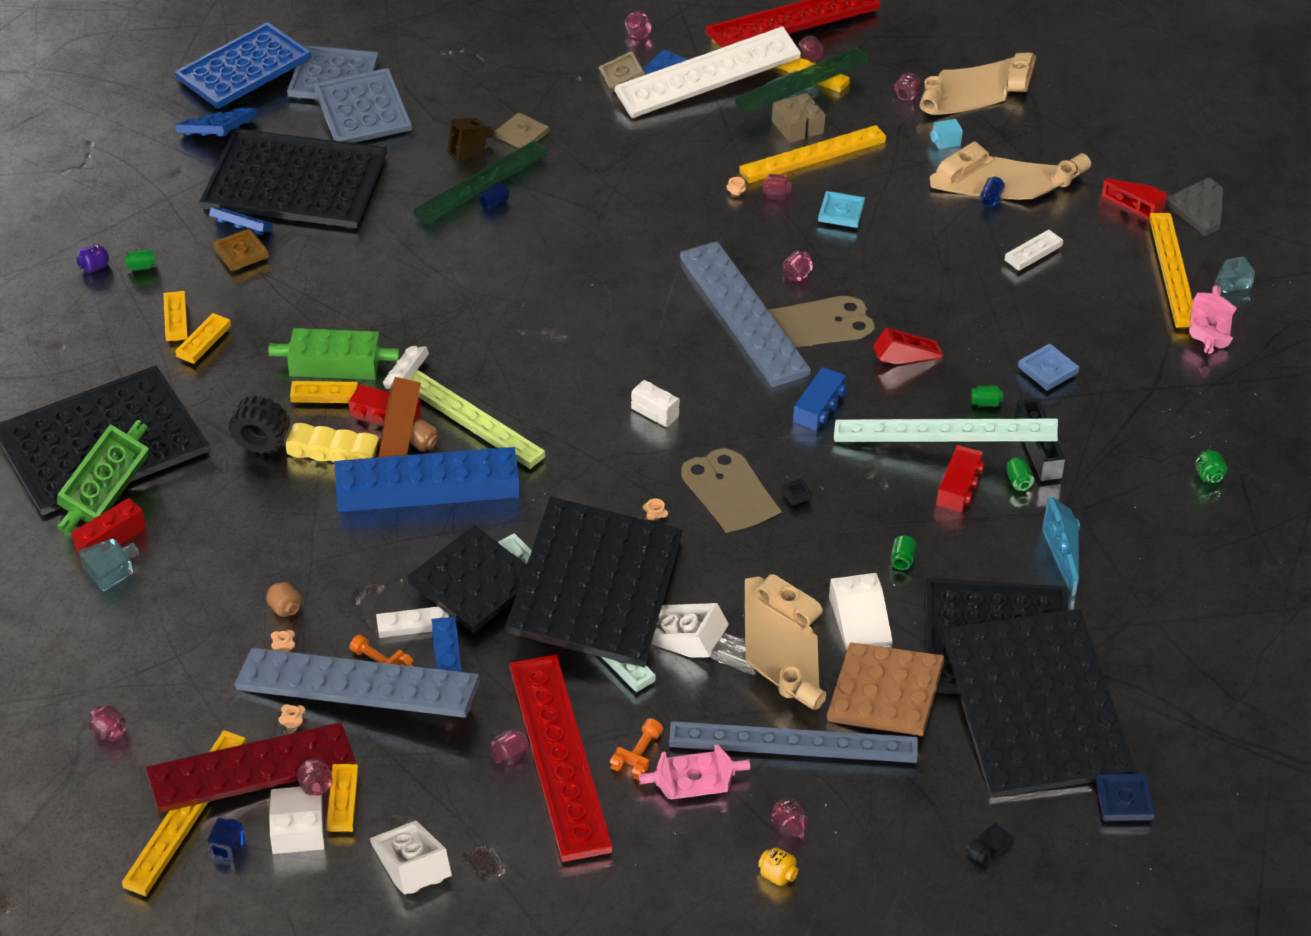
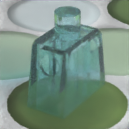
[78,539,139,593]

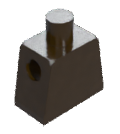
[447,118,493,161]

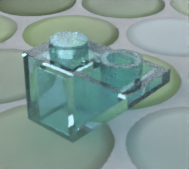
[1214,256,1255,294]

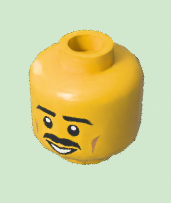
[758,847,798,886]

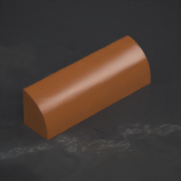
[377,377,421,458]

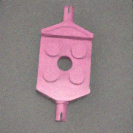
[1189,286,1236,354]
[639,745,750,799]

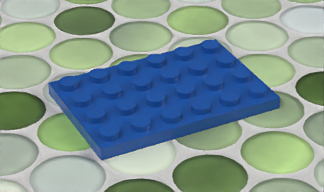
[175,22,312,109]

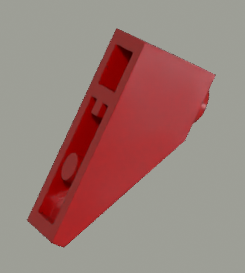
[1101,178,1168,219]
[873,327,943,364]

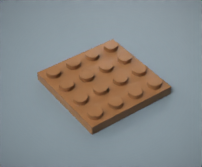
[827,642,944,736]

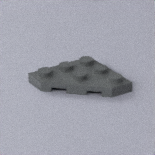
[1166,177,1223,236]

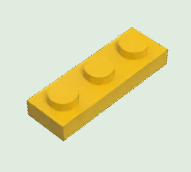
[163,291,188,341]
[175,313,231,364]
[290,381,358,403]
[327,764,359,832]

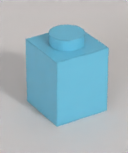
[931,119,963,149]

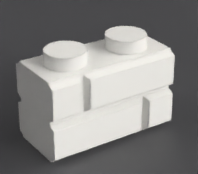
[631,380,680,427]

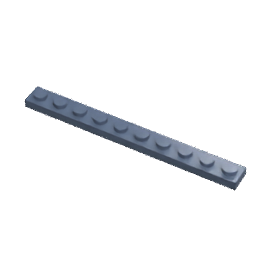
[669,721,918,763]

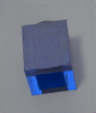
[207,817,245,862]

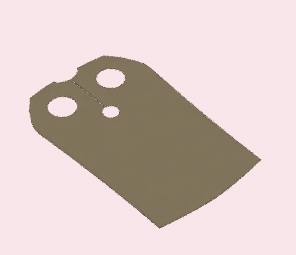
[768,296,875,347]
[681,448,782,533]

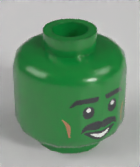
[1195,450,1228,483]

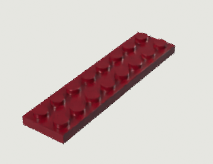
[146,722,356,813]

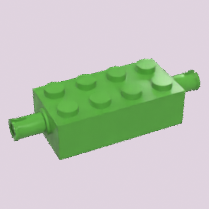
[269,328,399,380]
[57,420,149,535]

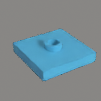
[818,191,865,228]

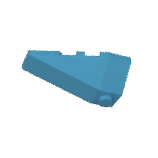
[1042,497,1080,596]

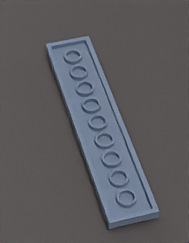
[680,241,811,387]
[235,648,480,718]

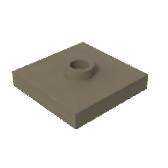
[599,51,645,93]
[495,112,549,151]

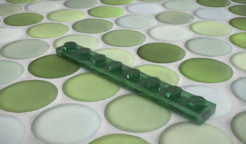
[735,47,868,114]
[414,140,547,225]

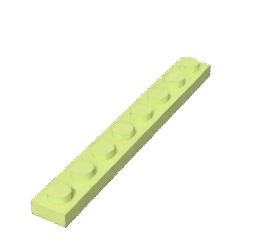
[410,370,545,469]

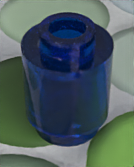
[980,176,1005,207]
[479,182,509,210]

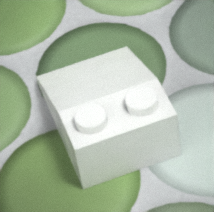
[829,573,892,650]
[652,603,729,657]
[270,785,324,854]
[370,821,452,895]

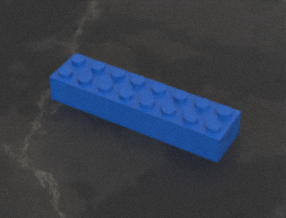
[334,447,519,512]

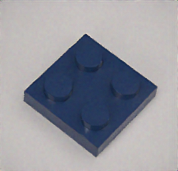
[1096,774,1155,821]

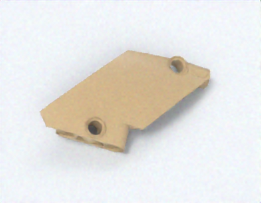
[920,52,1036,115]
[929,141,1091,200]
[745,574,826,711]

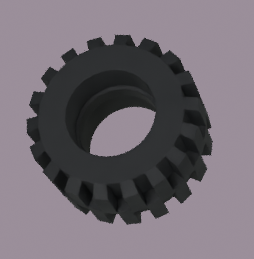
[228,395,291,454]

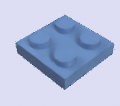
[1018,344,1079,391]

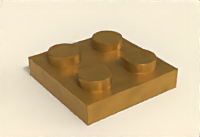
[212,228,269,271]

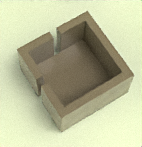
[772,93,825,143]

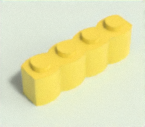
[286,423,380,462]

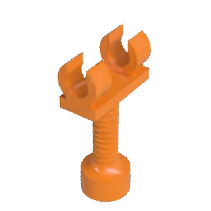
[349,634,414,666]
[610,719,663,780]

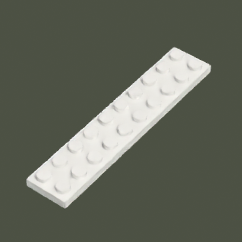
[615,27,801,118]

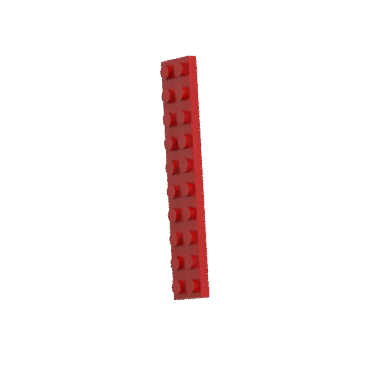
[705,0,880,48]
[509,654,612,862]

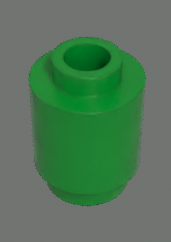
[124,248,156,272]
[971,385,1003,407]
[1006,457,1034,490]
[890,536,917,570]

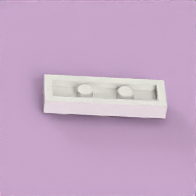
[1005,230,1063,271]
[383,346,429,389]
[376,607,449,638]

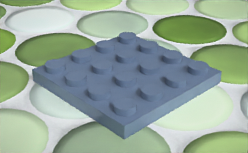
[287,45,379,100]
[314,68,412,143]

